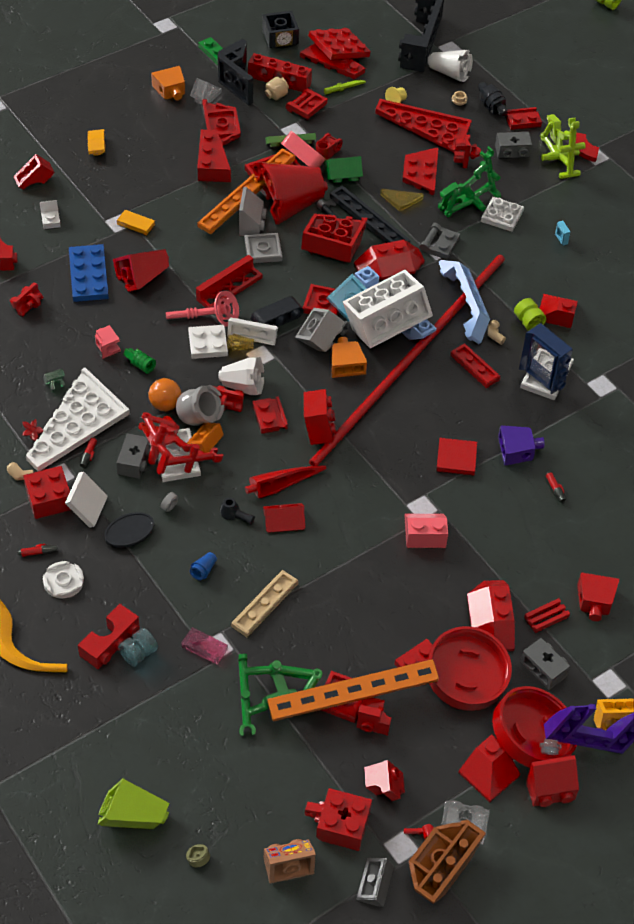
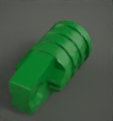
[123,348,156,374]

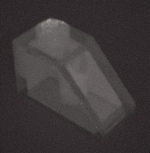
[190,78,222,104]

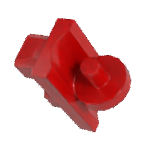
[454,134,481,168]
[10,283,44,316]
[213,385,244,412]

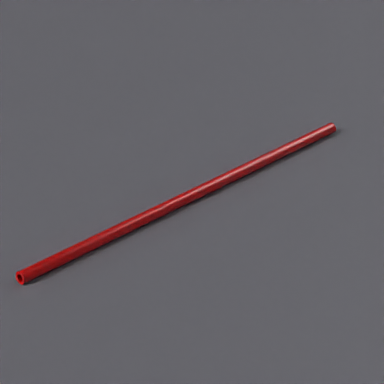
[309,255,505,466]

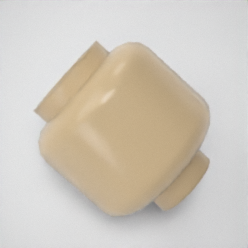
[265,77,289,101]

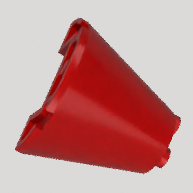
[251,162,328,225]

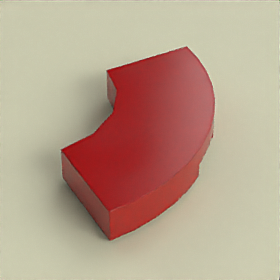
[576,132,599,162]

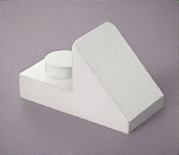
[40,200,61,229]

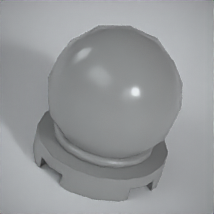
[176,385,224,426]

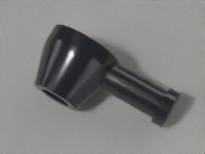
[220,497,255,525]

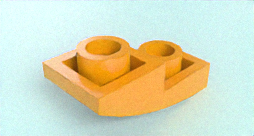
[88,129,106,155]

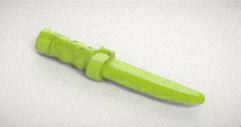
[324,80,366,95]

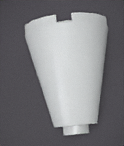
[428,50,473,82]

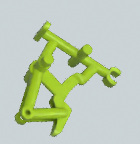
[541,114,585,179]

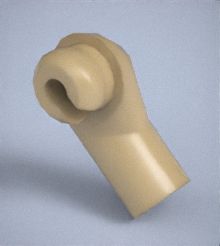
[487,320,506,345]

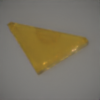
[380,189,424,211]

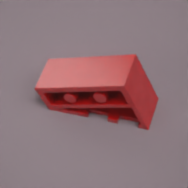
[197,129,231,182]

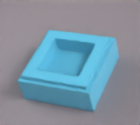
[555,221,570,245]

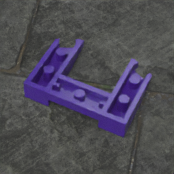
[544,704,634,754]

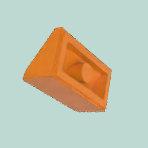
[187,423,224,453]

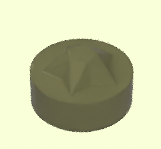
[186,844,210,867]

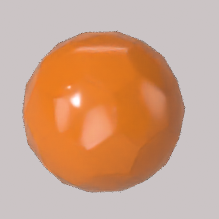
[148,378,181,412]

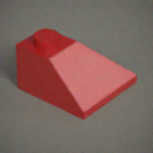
[540,294,578,328]
[458,735,520,803]

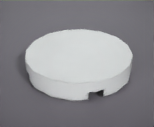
[43,561,84,599]

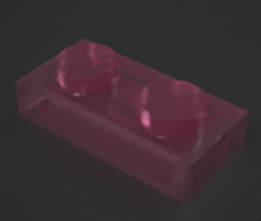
[181,627,228,664]

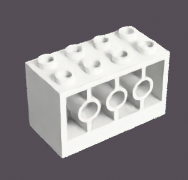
[343,270,433,348]

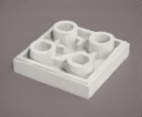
[481,197,524,232]
[65,472,108,528]

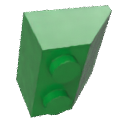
[324,156,363,183]

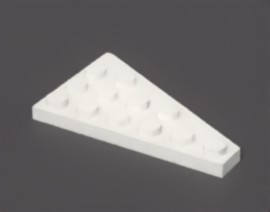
[26,368,130,471]

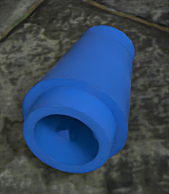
[190,552,217,580]

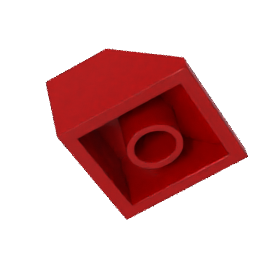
[526,755,579,807]

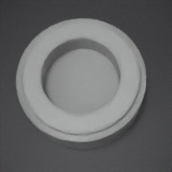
[160,492,178,512]

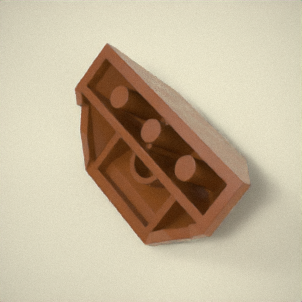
[408,820,486,904]

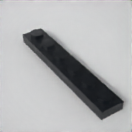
[330,186,411,243]

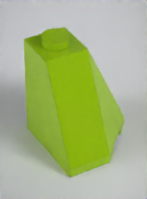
[98,778,170,829]

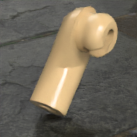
[7,462,34,481]

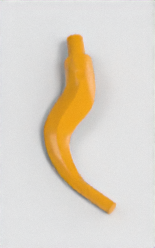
[0,600,68,672]

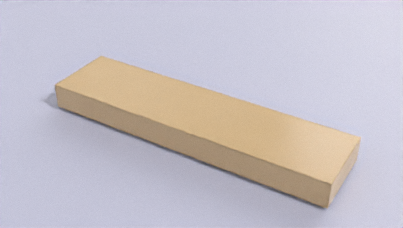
[231,570,298,637]

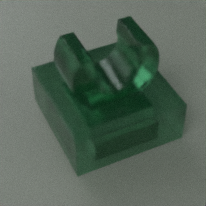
[43,368,65,391]

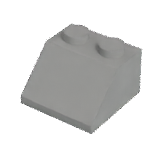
[239,187,267,236]
[295,308,345,352]

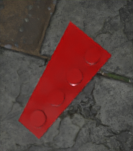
[300,43,365,79]

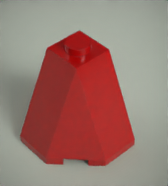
[113,249,169,291]

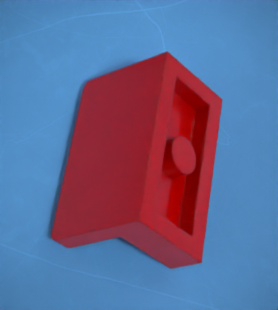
[263,503,305,532]

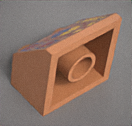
[264,839,316,883]

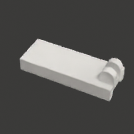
[227,317,278,345]

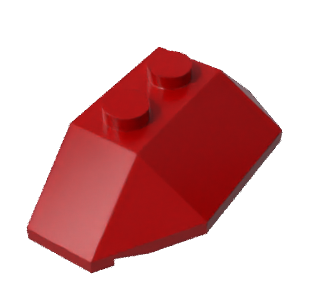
[354,240,425,280]
[467,580,515,651]

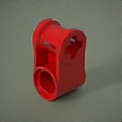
[316,133,343,161]

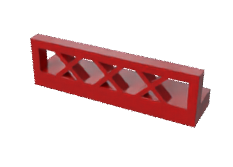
[196,255,263,308]

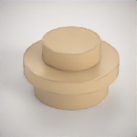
[452,91,468,106]

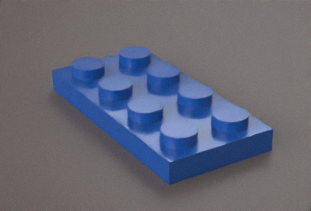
[69,244,109,302]

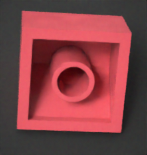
[405,514,448,548]

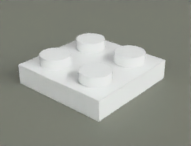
[188,325,228,359]

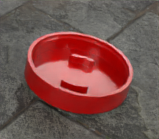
[427,626,512,711]
[492,686,577,768]

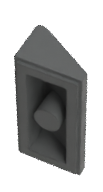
[356,858,394,907]

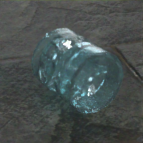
[118,628,158,667]

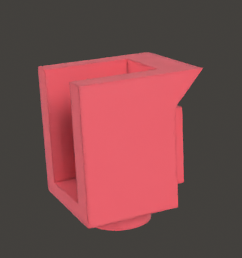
[95,325,121,359]

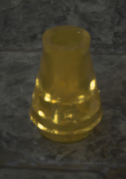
[227,333,254,351]

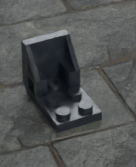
[218,39,254,106]

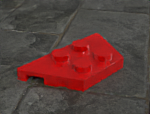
[202,99,241,146]
[402,148,438,195]

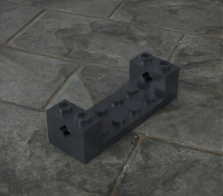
[398,0,444,72]

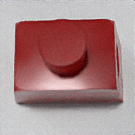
[578,573,619,621]

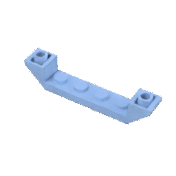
[439,260,490,344]
[354,266,437,340]

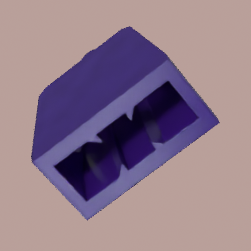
[498,426,545,466]

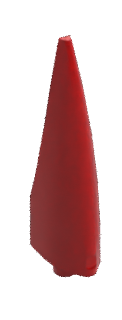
[245,466,326,498]

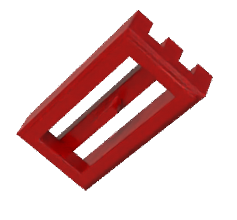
[524,598,570,633]

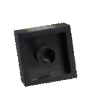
[262,11,299,48]

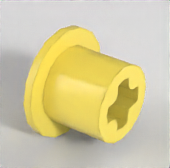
[385,87,407,103]

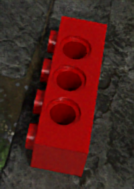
[248,53,312,92]

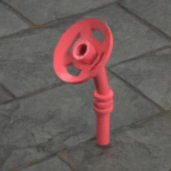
[166,291,239,327]

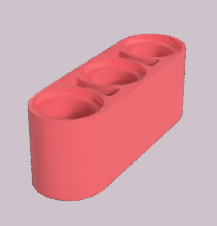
[281,131,326,167]

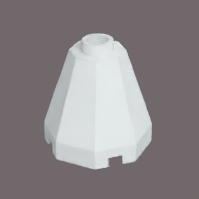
[218,357,264,395]

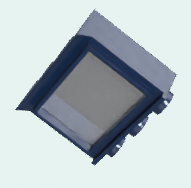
[519,323,573,394]

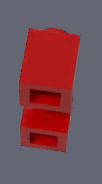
[78,604,140,669]

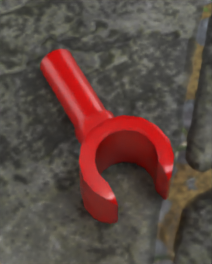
[404,824,434,840]

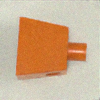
[151,66,185,100]
[332,337,367,378]

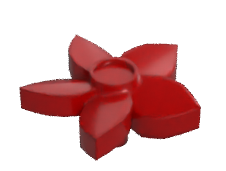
[22,419,43,441]

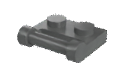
[419,223,460,260]

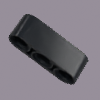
[250,296,304,327]

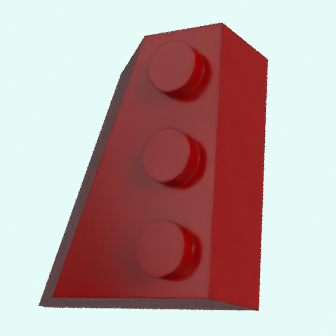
[301,214,368,263]

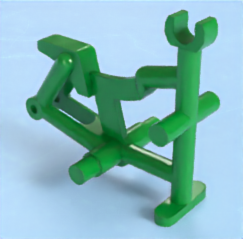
[438,146,501,217]
[238,654,322,737]

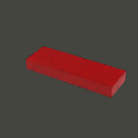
[450,343,500,388]

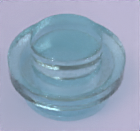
[539,739,562,755]

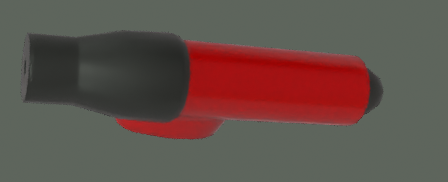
[80,437,97,468]
[546,472,566,503]
[17,544,58,557]

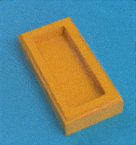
[117,210,155,235]

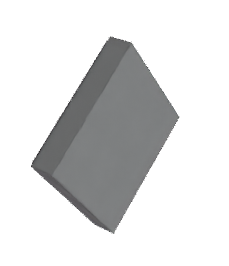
[244,233,282,263]

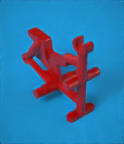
[138,412,224,474]

